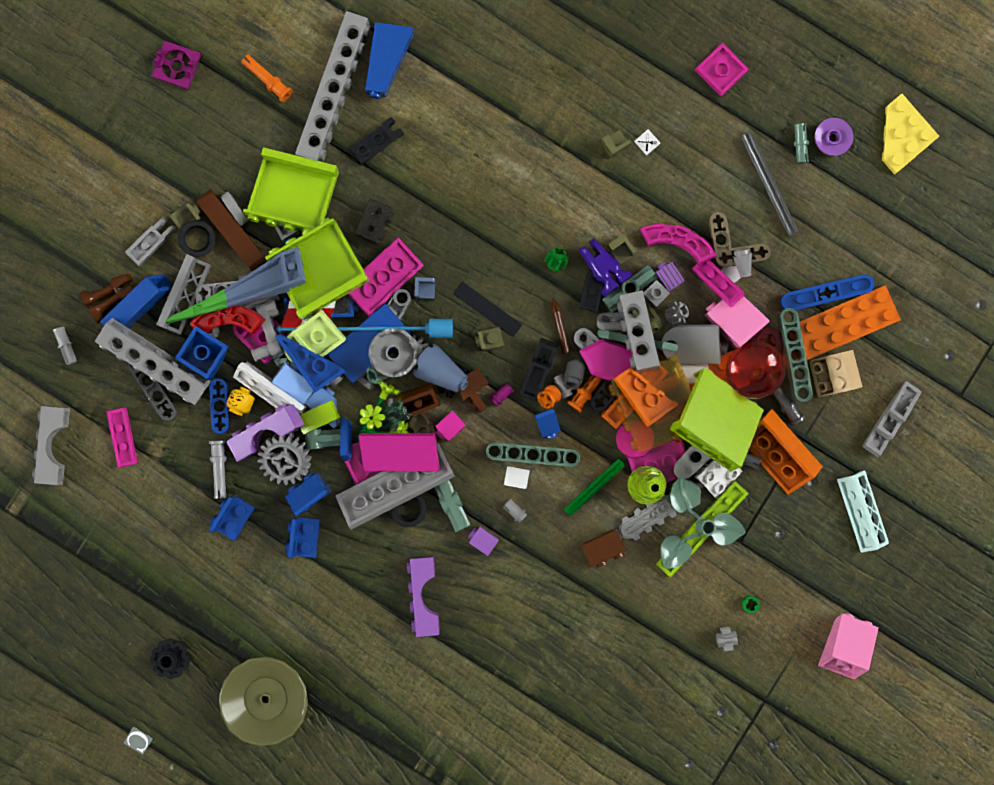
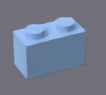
[272,360,313,405]

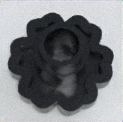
[150,639,191,679]

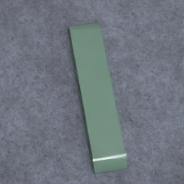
[777,308,813,402]
[486,443,580,467]

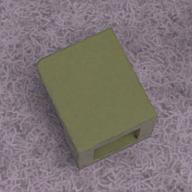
[601,130,631,158]
[607,233,637,265]

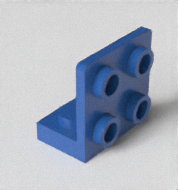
[209,496,256,541]
[285,517,320,558]

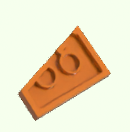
[613,367,679,427]

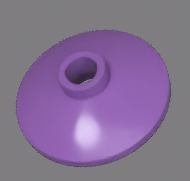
[815,118,853,156]

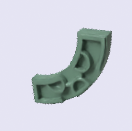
[597,330,678,352]

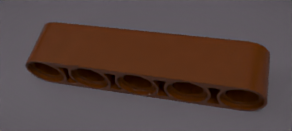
[196,189,268,272]

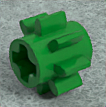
[544,247,569,271]

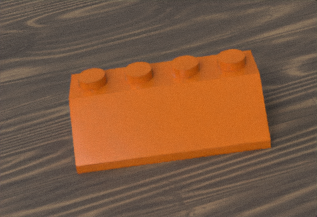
[749,409,823,495]

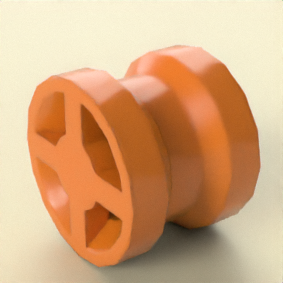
[537,385,562,409]

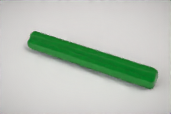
[564,459,625,516]

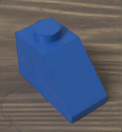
[534,409,561,440]

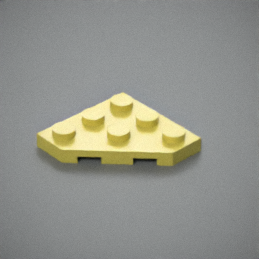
[882,94,939,174]

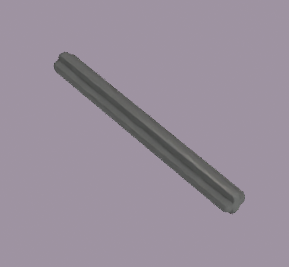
[741,131,798,237]

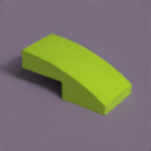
[300,400,340,435]

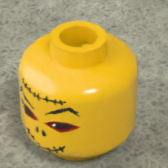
[226,387,255,416]

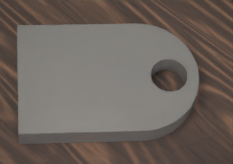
[662,324,721,364]

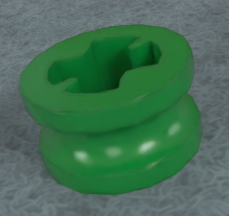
[741,595,760,614]

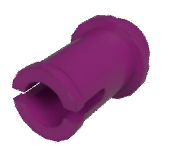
[489,382,514,407]

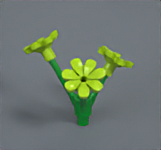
[355,381,409,441]

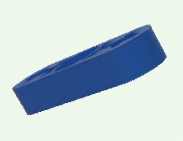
[210,378,230,434]

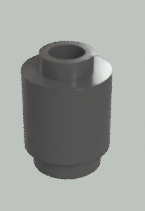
[563,359,586,389]

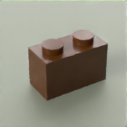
[397,383,440,419]
[581,528,627,568]

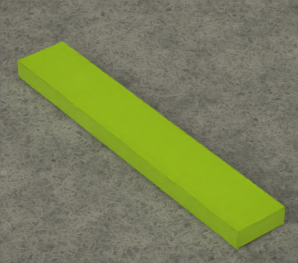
[656,480,749,578]

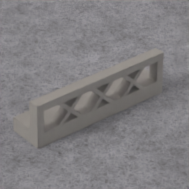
[156,254,212,335]

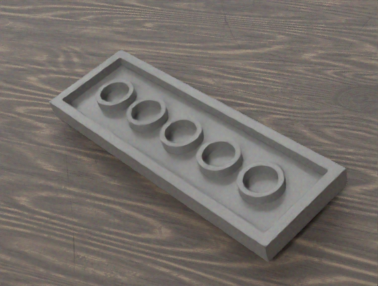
[336,443,455,529]

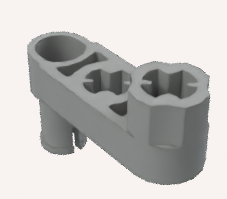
[251,299,283,361]

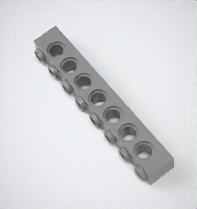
[295,11,371,161]

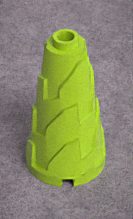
[627,466,666,505]

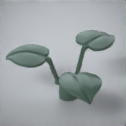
[660,477,746,569]

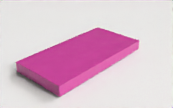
[347,237,424,317]
[359,433,440,472]

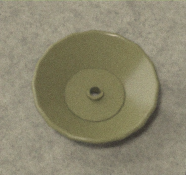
[219,656,308,746]

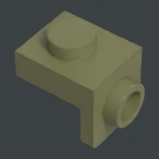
[169,202,201,230]

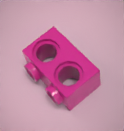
[435,411,466,441]

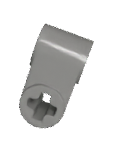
[387,289,412,320]

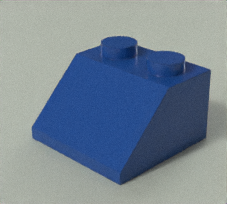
[175,326,229,380]
[285,472,332,516]

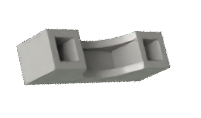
[32,406,70,485]

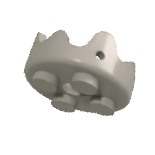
[368,328,418,377]

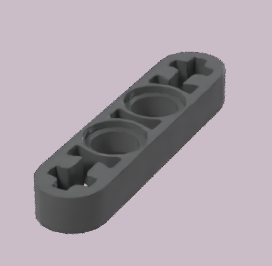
[128,363,178,421]

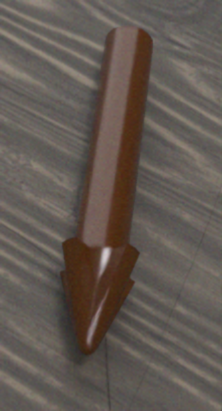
[551,298,570,355]

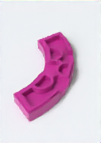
[640,224,717,265]

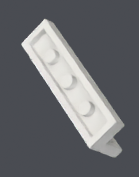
[233,361,308,415]

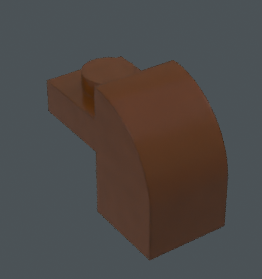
[460,367,489,412]

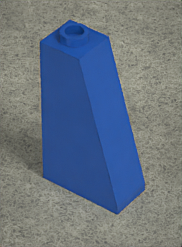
[365,22,414,99]
[100,274,173,328]

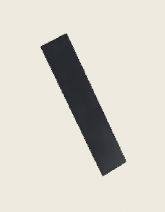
[454,282,522,337]

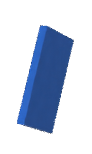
[327,303,411,383]

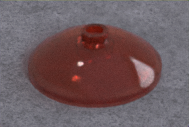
[726,341,786,399]

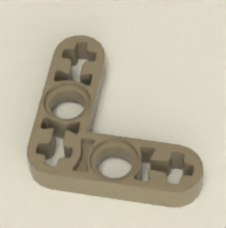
[709,212,771,268]

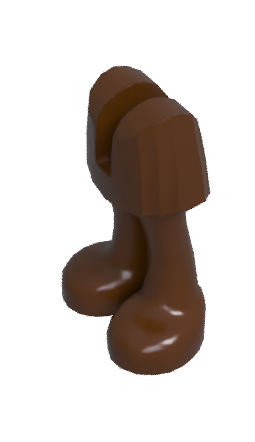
[79,273,137,324]

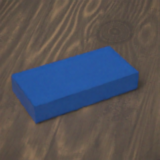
[340,418,352,461]

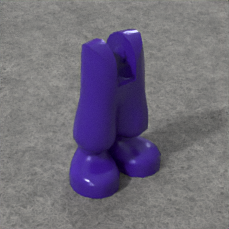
[579,238,632,297]

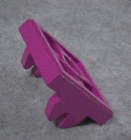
[152,41,201,90]

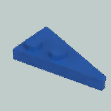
[276,334,346,392]

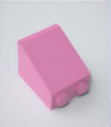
[704,296,770,349]
[818,613,879,679]

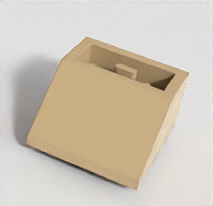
[809,350,862,398]

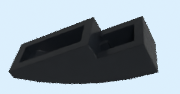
[519,338,559,402]

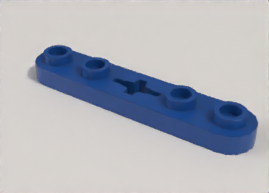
[780,274,875,311]

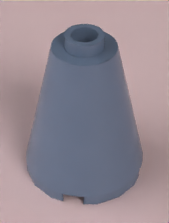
[413,344,468,392]

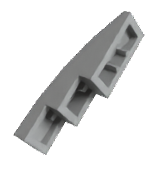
[862,381,922,457]

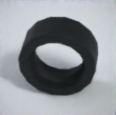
[178,220,216,257]
[391,494,427,527]

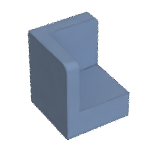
[415,277,436,299]

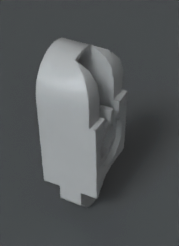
[674,445,711,479]

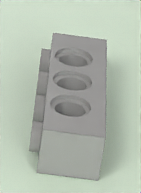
[617,290,660,373]

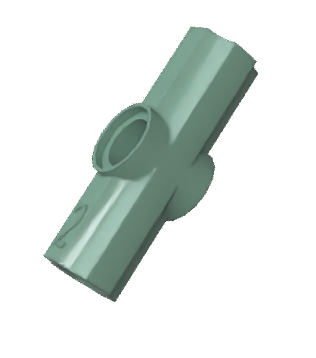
[602,265,658,313]
[434,480,470,532]

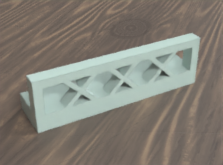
[837,470,889,553]

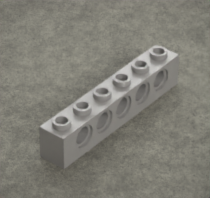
[95,318,211,405]

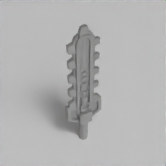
[619,478,705,541]

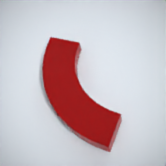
[190,305,266,334]

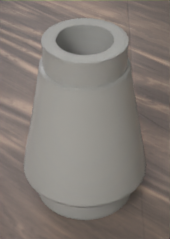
[733,248,752,277]

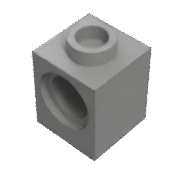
[643,280,670,309]

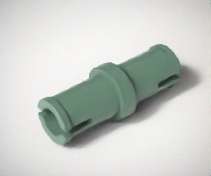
[793,123,809,164]

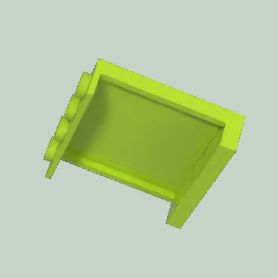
[243,147,339,232]
[265,218,370,320]
[670,368,764,471]

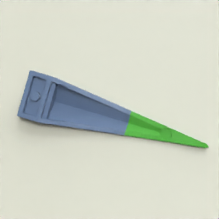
[165,247,306,323]

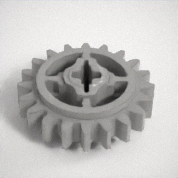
[257,434,312,485]

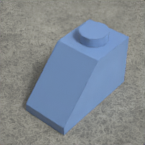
[305,386,338,429]

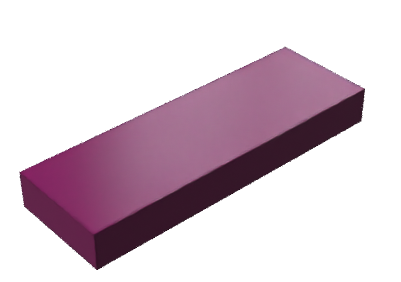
[691,260,745,308]
[106,408,138,468]

